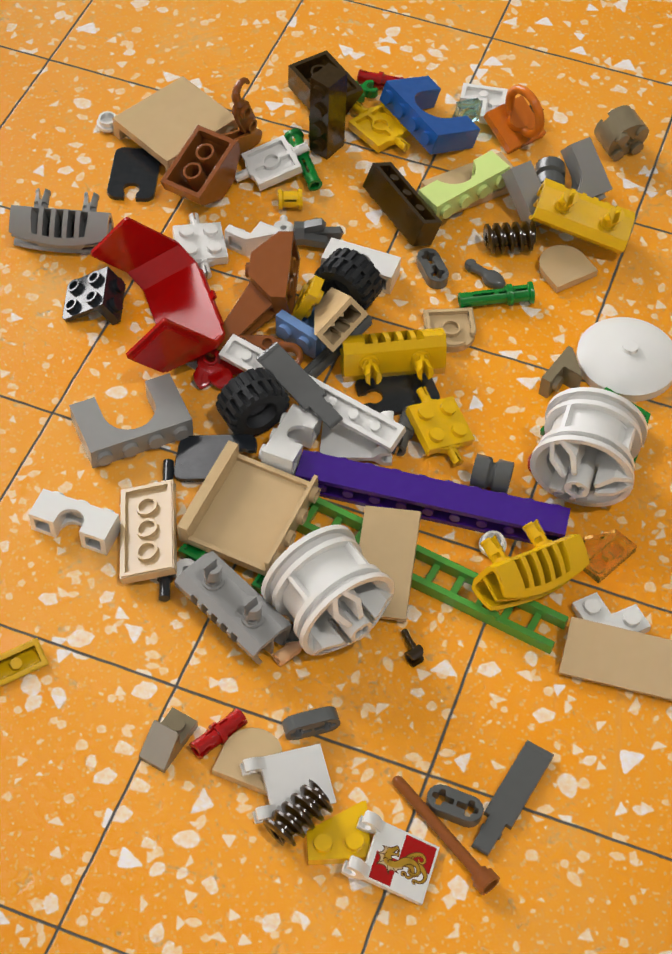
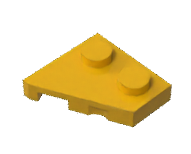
[291,275,324,320]
[306,801,370,865]

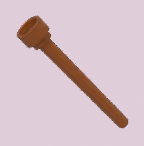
[392,776,500,895]

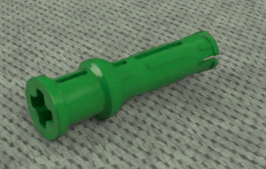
[284,128,322,191]
[458,281,535,308]

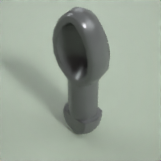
[464,259,506,289]

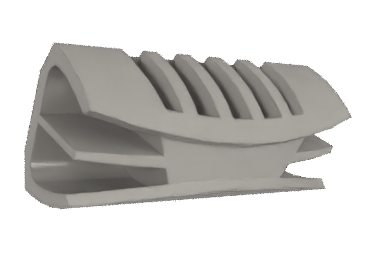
[9,188,114,254]
[174,551,292,665]

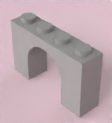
[502,137,612,227]
[69,373,193,468]

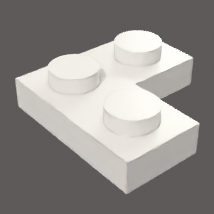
[460,83,508,124]
[571,592,651,634]

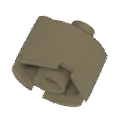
[594,105,650,161]

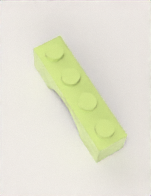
[418,150,510,220]

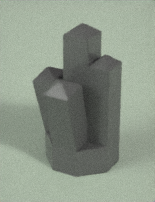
[294,218,344,249]

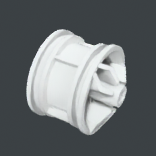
[530,387,648,507]
[261,525,395,656]

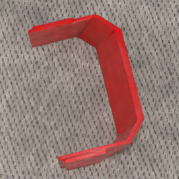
[90,217,226,373]

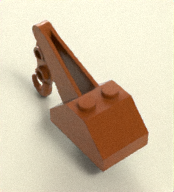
[160,77,262,206]
[216,231,304,365]

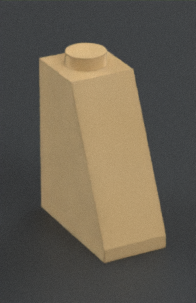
[314,287,368,352]

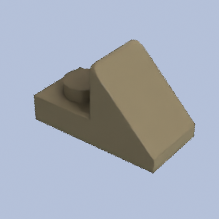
[538,346,582,398]
[139,707,198,773]

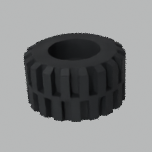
[314,248,383,311]
[216,368,290,436]

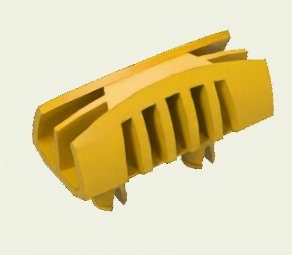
[529,178,636,254]
[339,327,447,385]
[471,519,590,611]

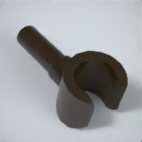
[401,629,424,667]

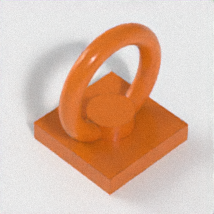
[483,84,546,154]

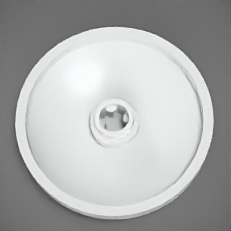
[576,317,672,402]

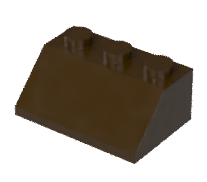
[288,50,364,114]

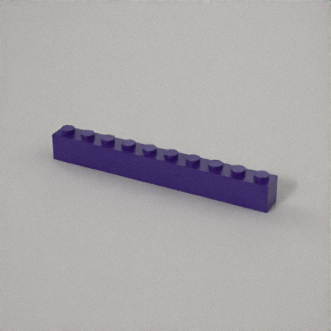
[295,450,571,544]

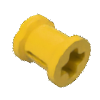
[278,188,303,210]

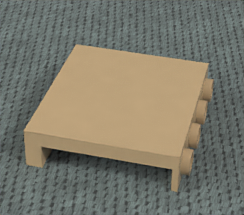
[112,76,238,172]
[177,440,321,576]

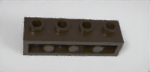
[309,63,347,160]
[363,162,442,247]

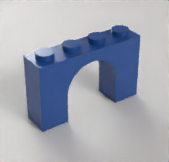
[379,76,480,155]

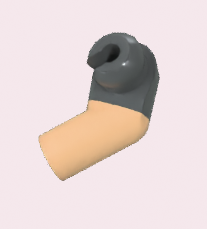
[273,624,302,667]

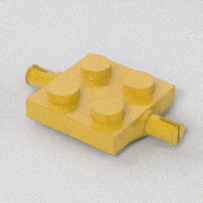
[348,101,411,153]
[405,386,475,467]

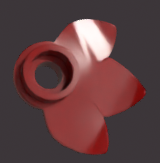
[193,349,244,390]

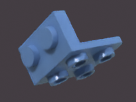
[276,307,327,359]

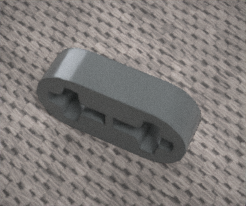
[416,248,449,290]
[282,706,340,740]
[426,784,484,828]

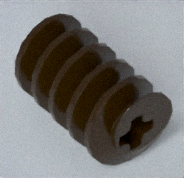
[483,220,536,254]
[263,779,333,846]

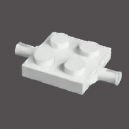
[235,135,310,191]
[172,212,228,279]

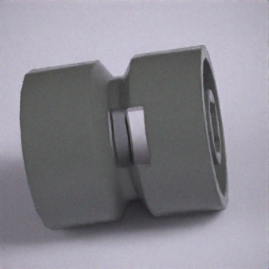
[535,156,566,185]
[469,453,514,493]

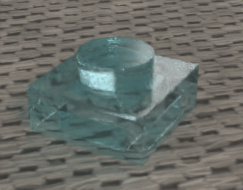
[455,98,481,122]

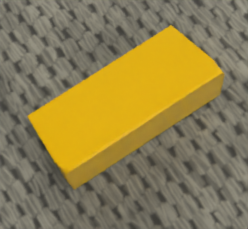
[0,638,49,687]

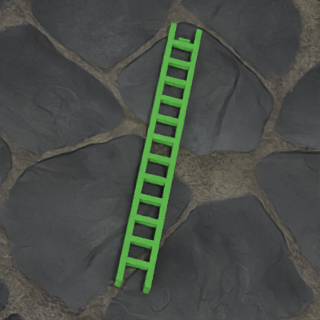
[296,497,569,654]

